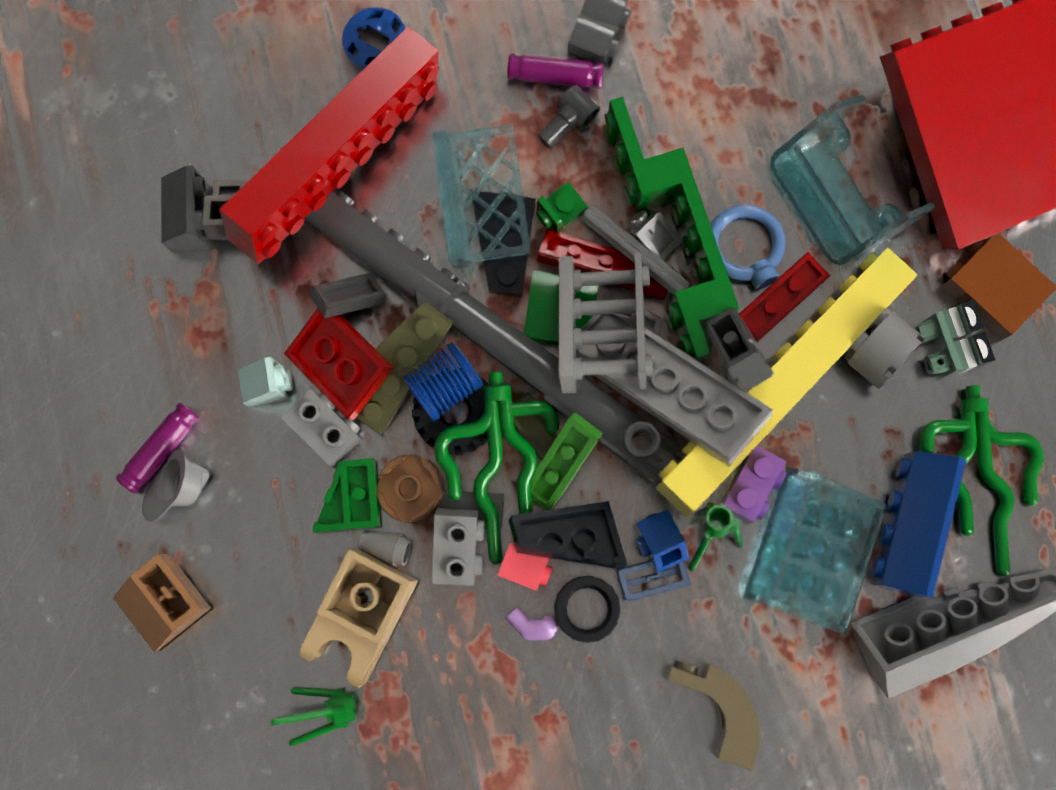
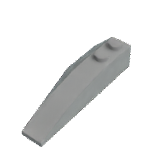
[850,568,1056,699]

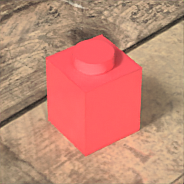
[498,543,553,591]

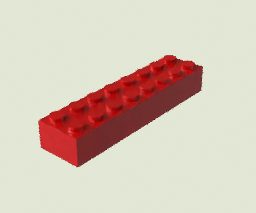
[219,27,439,265]

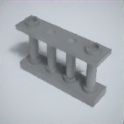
[559,252,653,393]

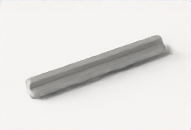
[582,205,691,295]

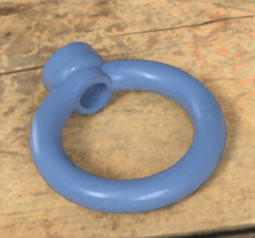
[710,204,786,289]

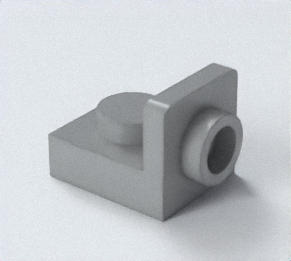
[626,210,683,260]

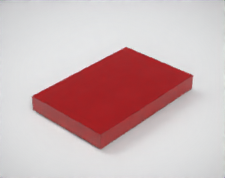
[284,308,394,420]

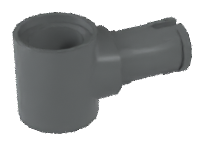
[538,85,601,149]

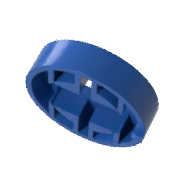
[342,7,406,72]

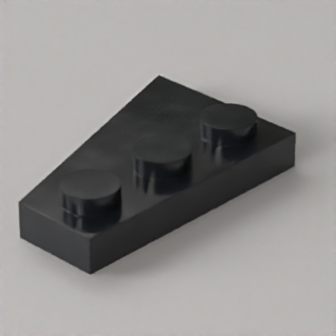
[470,190,536,298]
[509,501,627,570]

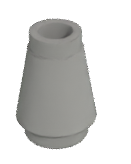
[359,530,413,567]

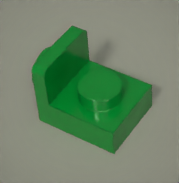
[536,182,589,232]

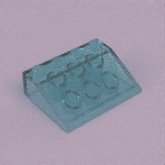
[743,467,887,635]

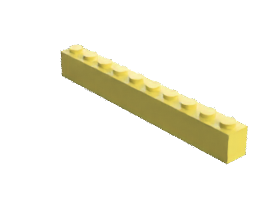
[656,247,918,517]

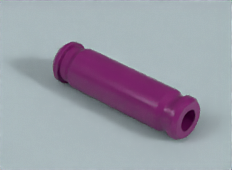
[507,53,604,89]
[116,403,199,494]

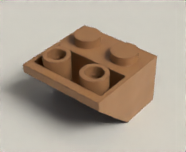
[113,554,211,652]

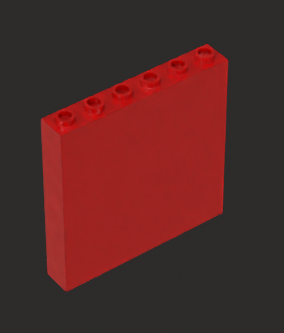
[880,0,1056,249]

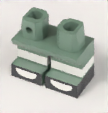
[914,299,996,376]

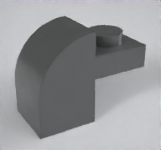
[202,180,247,240]

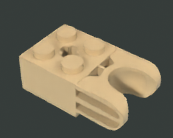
[299,549,418,689]

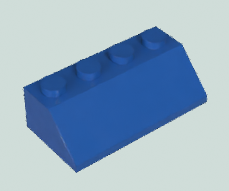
[871,451,967,597]

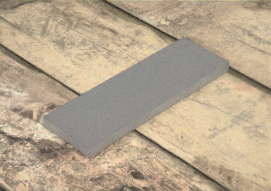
[576,313,773,466]

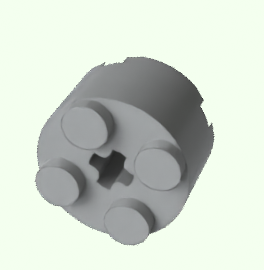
[844,308,926,390]

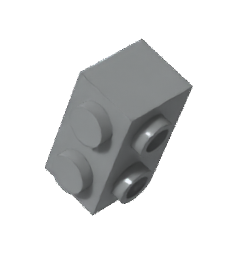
[281,389,363,468]
[432,508,484,586]

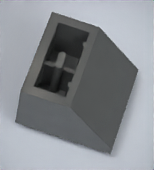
[161,165,213,251]

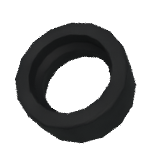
[554,576,621,643]

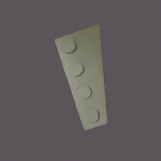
[356,303,454,434]

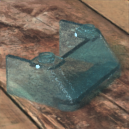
[770,94,936,265]

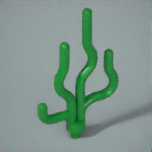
[434,371,559,565]
[920,385,1044,577]

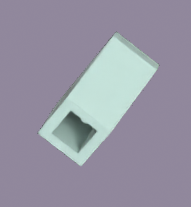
[237,357,293,407]

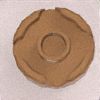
[377,454,444,523]

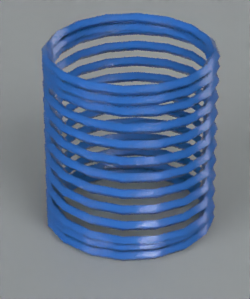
[402,342,483,421]

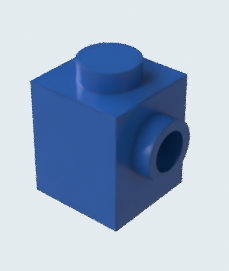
[635,509,689,573]

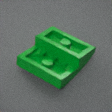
[524,270,598,345]

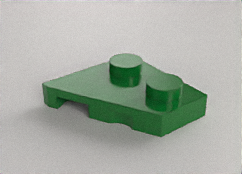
[313,458,381,533]

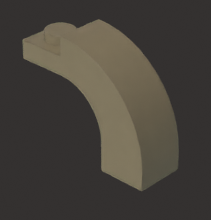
[664,662,760,771]

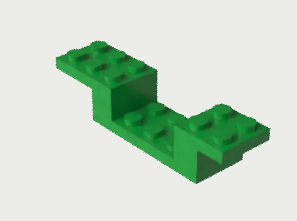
[603,96,739,364]

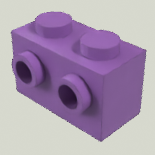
[719,445,787,524]

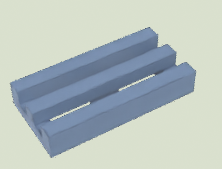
[615,560,691,603]

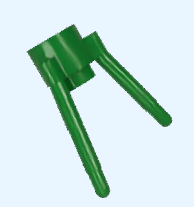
[688,502,743,571]
[271,687,356,746]

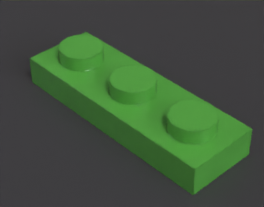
[530,413,603,510]

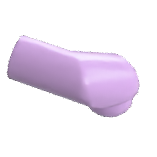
[505,607,558,640]

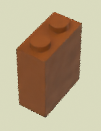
[941,233,1056,341]

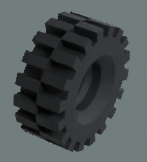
[411,368,488,456]

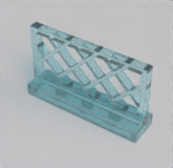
[432,123,531,269]

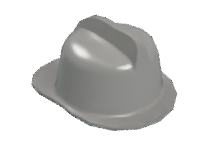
[142,449,209,522]

